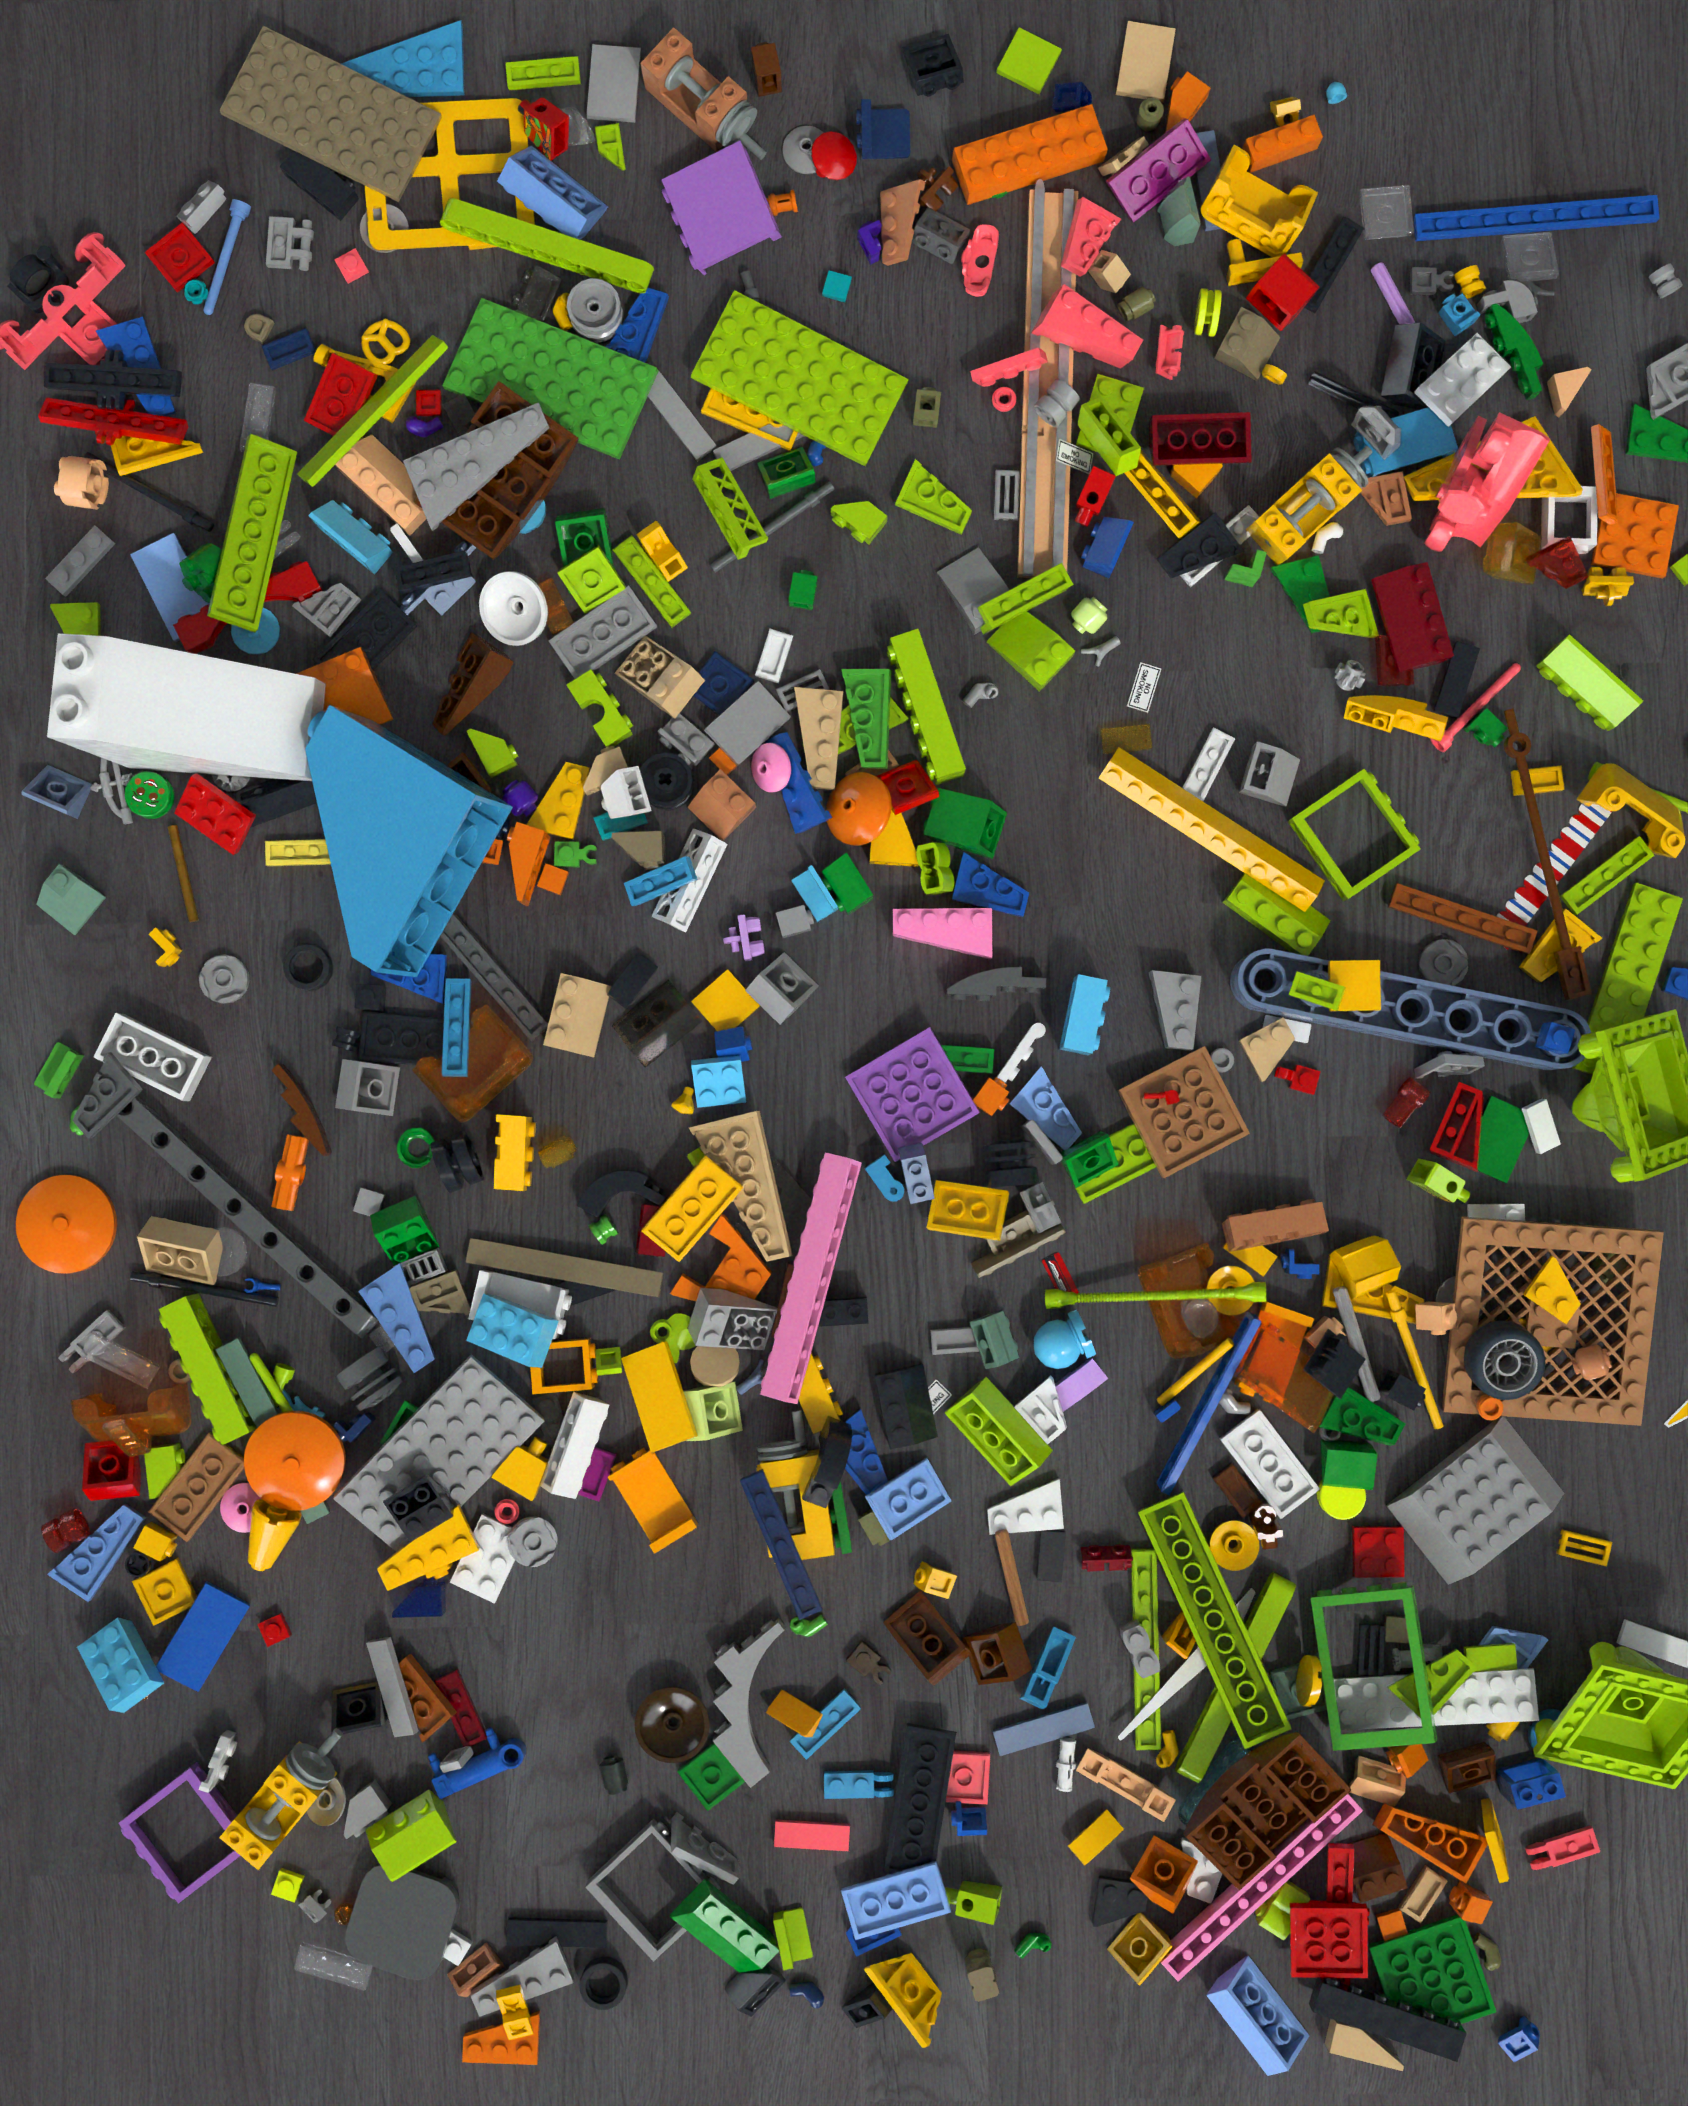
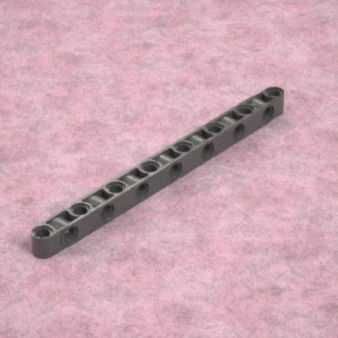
[117,1095,378,1338]

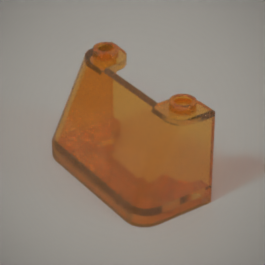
[412,1004,534,1123]
[1138,1242,1240,1359]
[1233,1323,1333,1433]
[71,1382,191,1442]

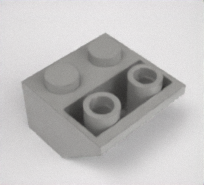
[1239,742,1300,807]

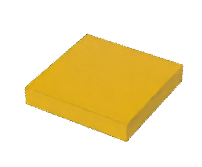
[1328,960,1381,1011]
[691,969,760,1031]
[132,1558,197,1626]

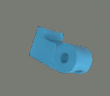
[864,1154,904,1202]

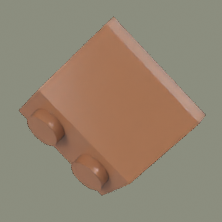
[687,769,756,841]

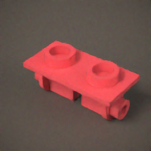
[1155,325,1184,380]

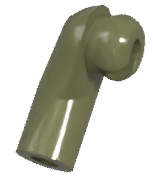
[1473,1932,1502,1971]

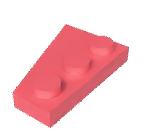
[1061,197,1121,277]

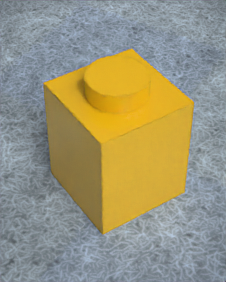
[133,1522,178,1561]

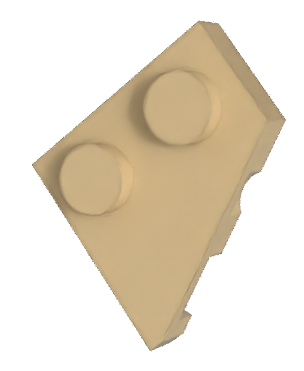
[1239,1017,1295,1082]

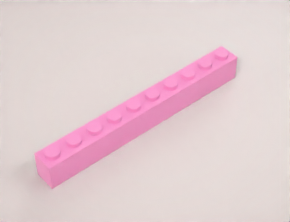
[760,1152,862,1404]
[1160,1793,1363,1981]

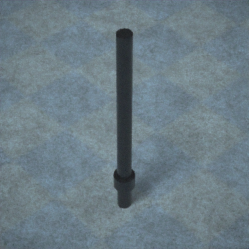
[84,452,214,532]
[130,1271,279,1307]

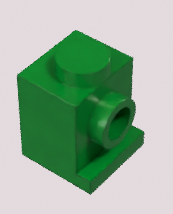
[1463,708,1508,748]

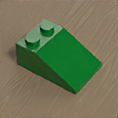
[555,508,615,593]

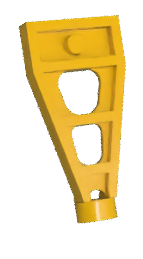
[314,344,417,423]

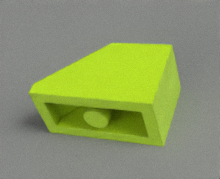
[467,729,519,778]
[144,1443,185,1499]

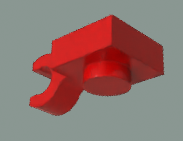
[1274,1065,1321,1095]

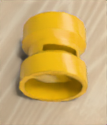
[1454,265,1486,299]

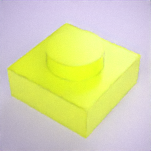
[271,1868,305,1903]

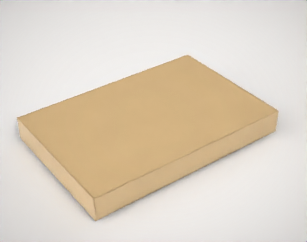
[1116,21,1176,102]

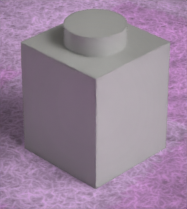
[776,905,814,938]

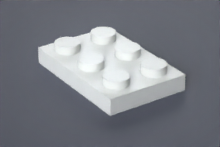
[450,1513,515,1604]

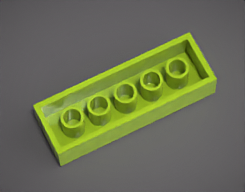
[886,629,966,785]
[159,1293,257,1445]

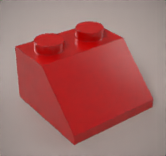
[82,1438,141,1501]

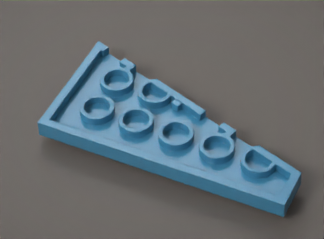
[341,20,465,97]

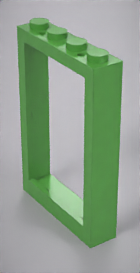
[1311,1582,1437,1751]

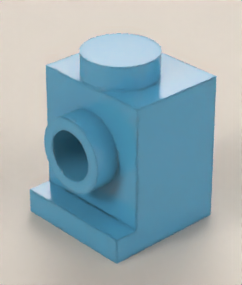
[1438,293,1481,336]

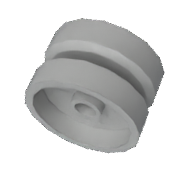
[567,278,623,343]

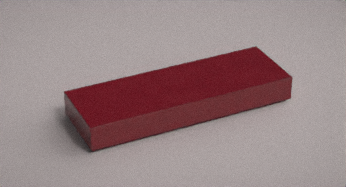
[434,1669,487,1747]

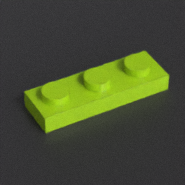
[506,56,581,90]

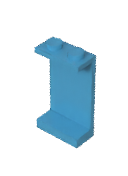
[1354,407,1458,478]

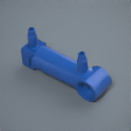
[428,1727,526,1799]

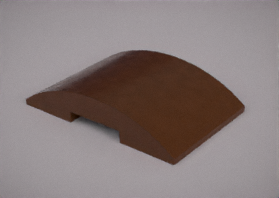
[414,381,579,560]
[1184,1732,1351,1891]

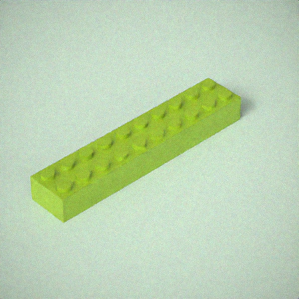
[1138,1491,1292,1749]

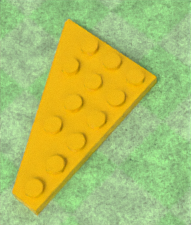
[1404,416,1583,501]

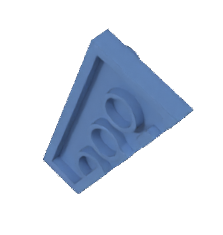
[47,1504,147,1602]

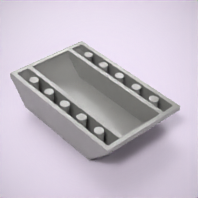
[1386,1416,1564,1585]

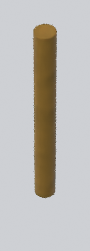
[168,825,199,922]

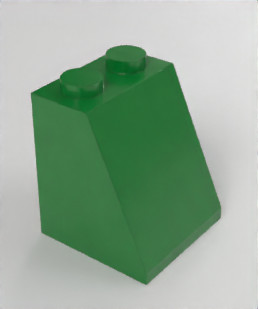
[923,788,1007,859]

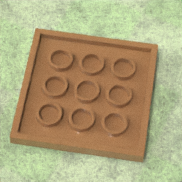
[1117,1046,1250,1179]

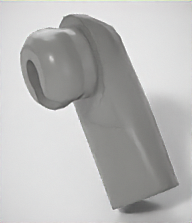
[962,683,999,708]

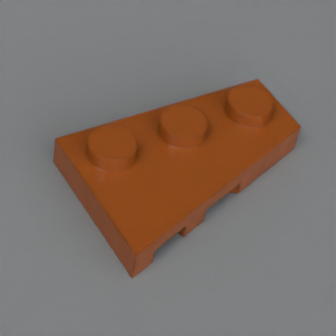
[399,1654,457,1743]

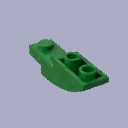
[1485,303,1543,401]

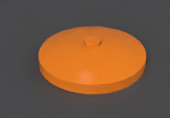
[16,1175,117,1273]
[244,1411,346,1511]

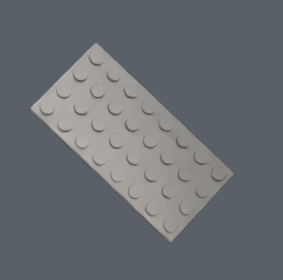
[333,1354,545,1552]

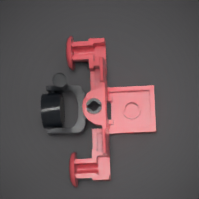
[0,232,126,370]

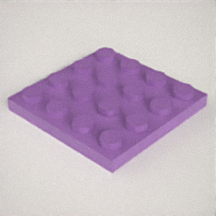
[845,1027,980,1162]

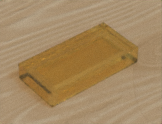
[1100,724,1152,754]

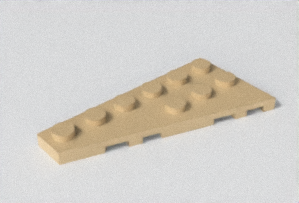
[689,1111,793,1262]

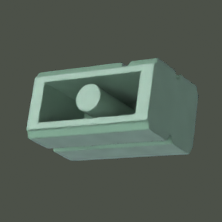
[970,1311,1019,1369]

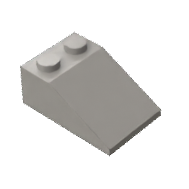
[937,547,1009,635]

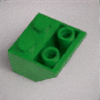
[370,1196,439,1266]

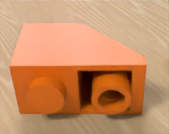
[1385,1744,1428,1778]
[1449,1881,1493,1924]

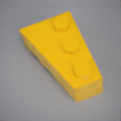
[494,1114,536,1191]

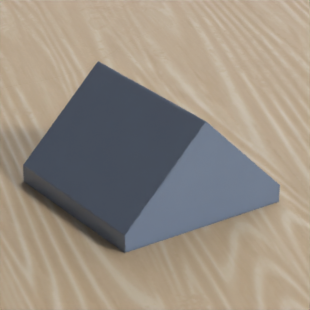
[22,765,92,819]

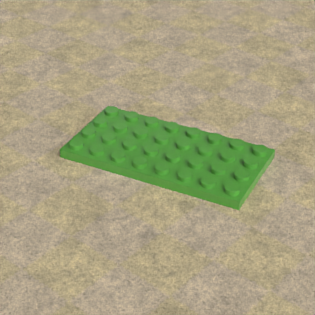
[442,298,659,460]

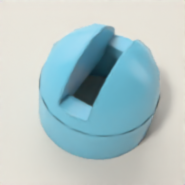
[1326,82,1347,104]

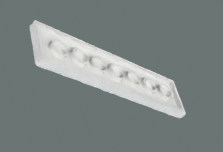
[1333,1668,1539,1730]

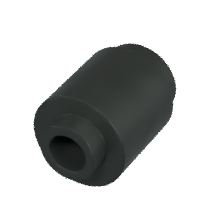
[599,1755,629,1795]

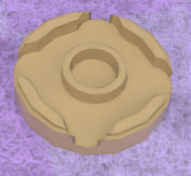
[690,1346,740,1387]

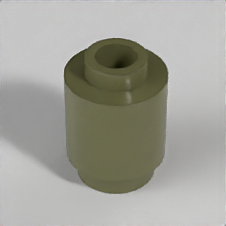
[1137,98,1164,132]
[1118,286,1156,321]

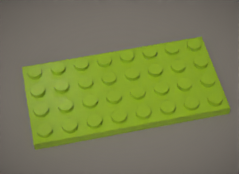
[691,290,909,467]

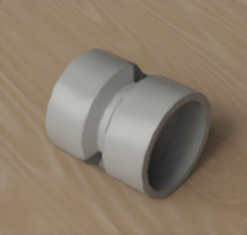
[1033,379,1080,427]

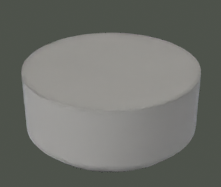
[1210,1048,1234,1073]

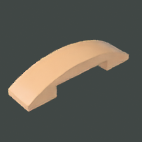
[1076,1748,1176,1822]

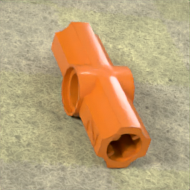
[271,1134,309,1211]

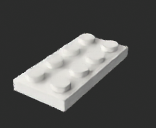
[1414,333,1511,427]
[1219,1409,1320,1519]

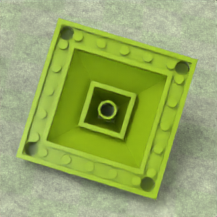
[1572,1009,1688,1183]
[1533,1642,1688,1789]

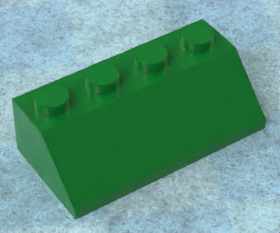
[670,1879,780,1973]

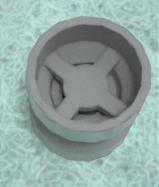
[1649,263,1683,299]

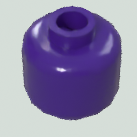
[502,779,538,817]

